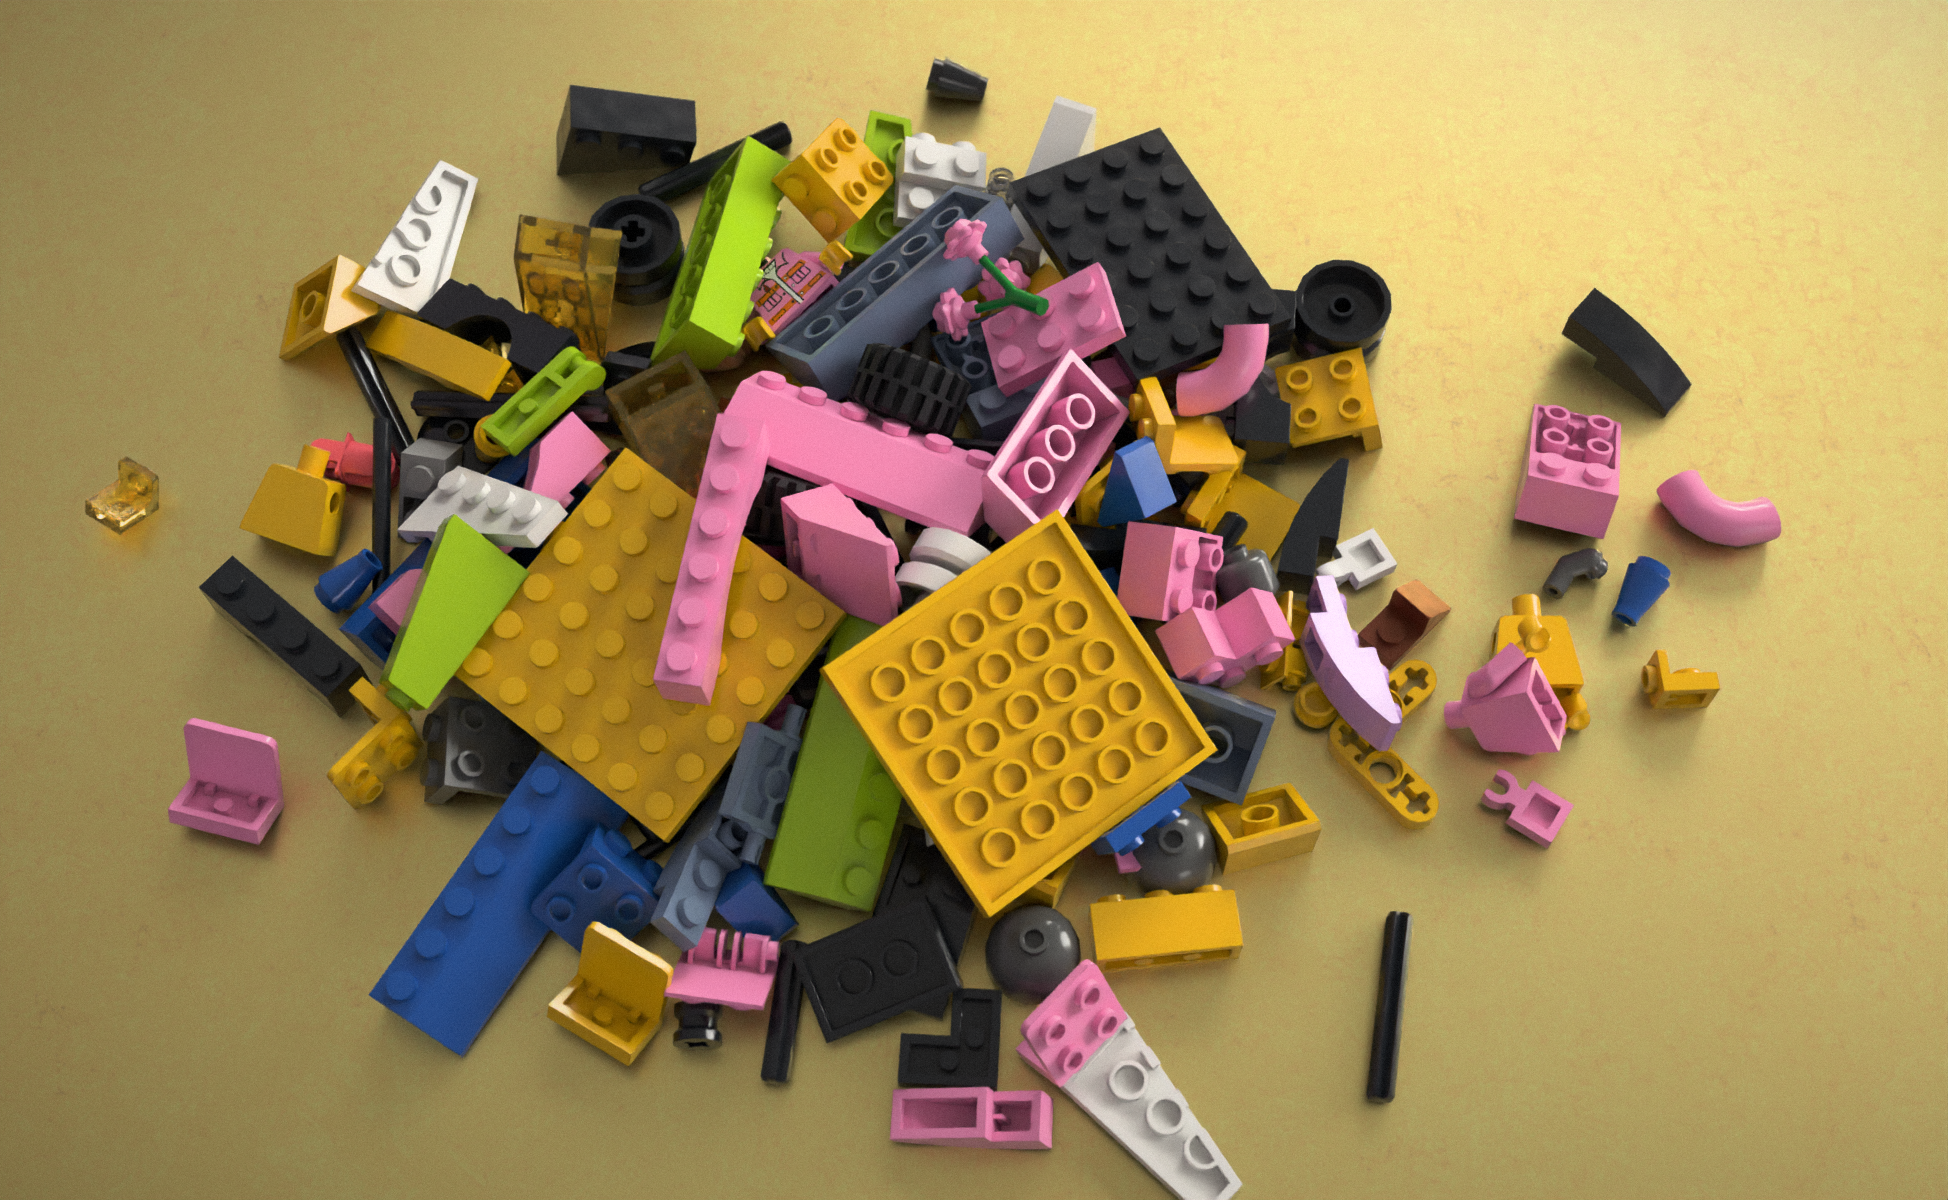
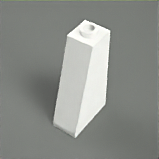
[1006,96,1097,274]

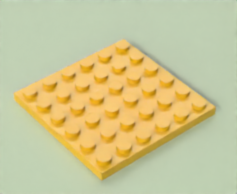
[454,447,847,843]
[819,509,1217,918]

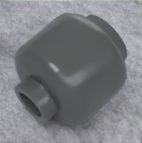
[1216,544,1280,604]

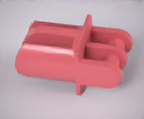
[311,432,400,492]

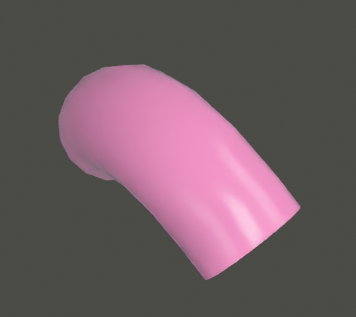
[1176,324,1269,417]
[1657,470,1781,547]

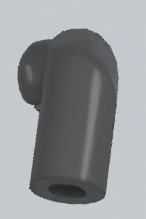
[1542,548,1608,599]

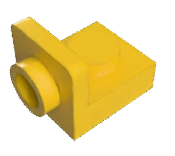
[1641,649,1720,709]

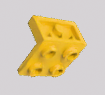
[1275,348,1383,451]

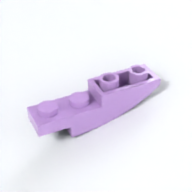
[1299,575,1402,751]

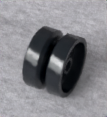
[586,194,685,306]
[1292,260,1392,365]

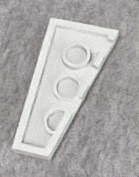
[351,160,478,321]
[397,466,568,548]
[1060,1011,1242,1200]

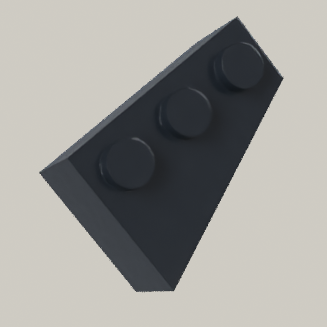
[556,85,697,175]

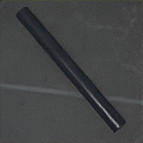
[372,418,391,594]

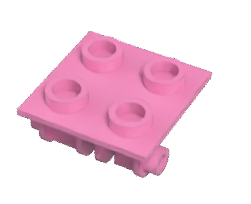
[664,927,780,1011]

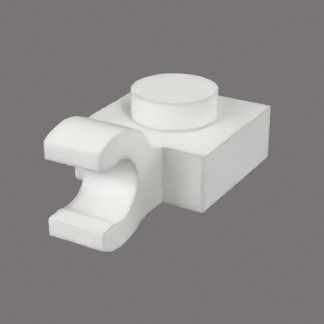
[1312,528,1397,590]

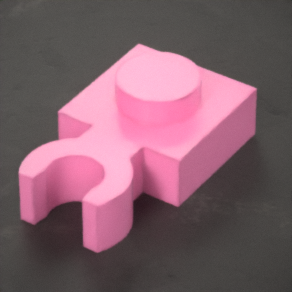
[1481,769,1574,848]

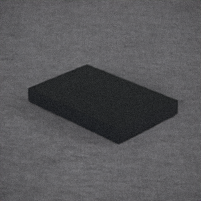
[790,895,964,1043]

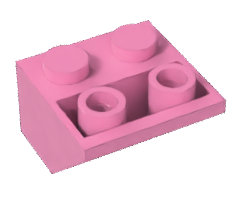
[1117,521,1224,622]

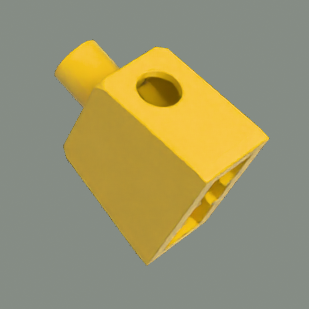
[239,444,346,556]
[1489,594,1584,702]

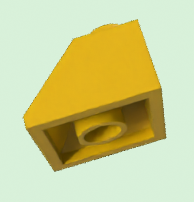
[279,255,382,361]

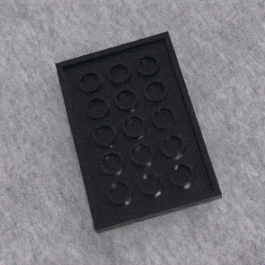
[1008,127,1292,390]

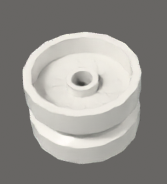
[895,527,991,612]

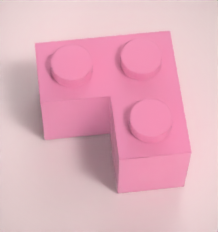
[1155,587,1295,688]

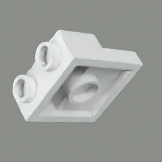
[893,133,986,228]

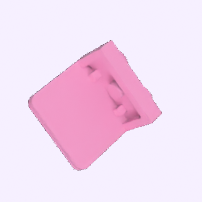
[168,718,284,845]
[1015,960,1128,1088]

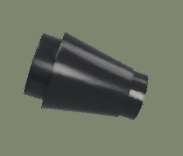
[926,56,989,102]

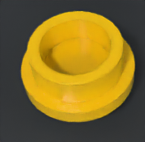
[1293,682,1339,728]

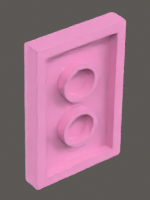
[981,262,1126,397]

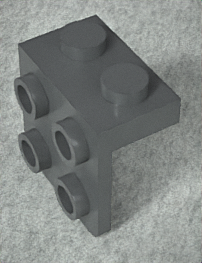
[420,696,537,805]

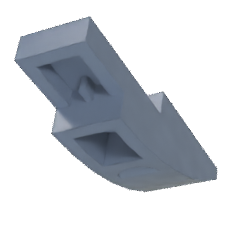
[650,771,747,952]

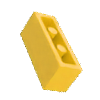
[1088,885,1243,973]

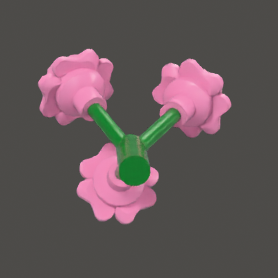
[932,219,1049,341]

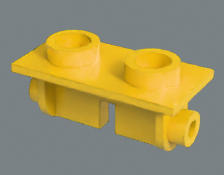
[1258,590,1310,691]

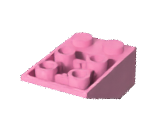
[1514,403,1621,539]
[781,484,902,626]

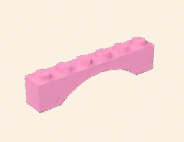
[368,411,611,636]
[653,413,771,706]

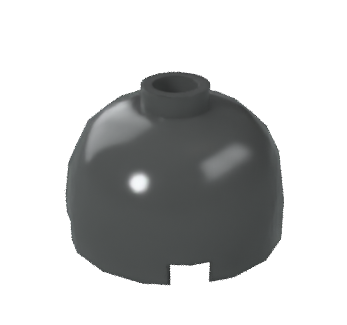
[1124,808,1217,898]
[985,904,1081,1005]

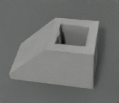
[398,438,463,542]

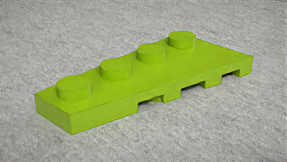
[844,110,913,263]

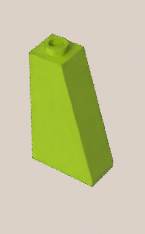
[379,514,530,712]

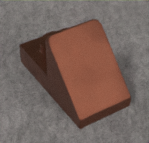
[1358,579,1451,671]

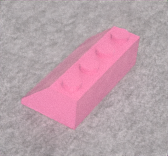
[981,348,1130,543]

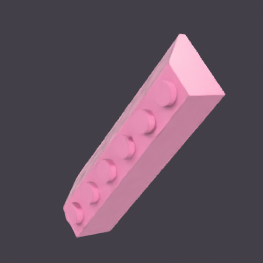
[710,371,994,537]

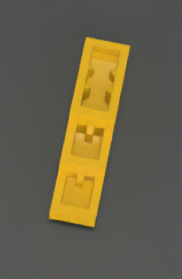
[365,310,512,401]

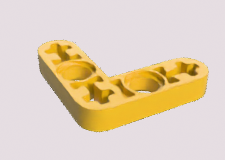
[1327,659,1439,830]

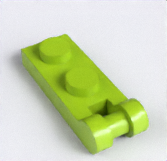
[481,346,606,457]

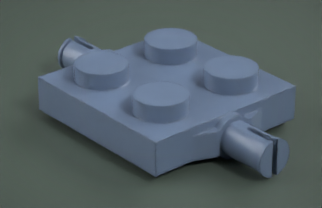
[718,704,807,866]

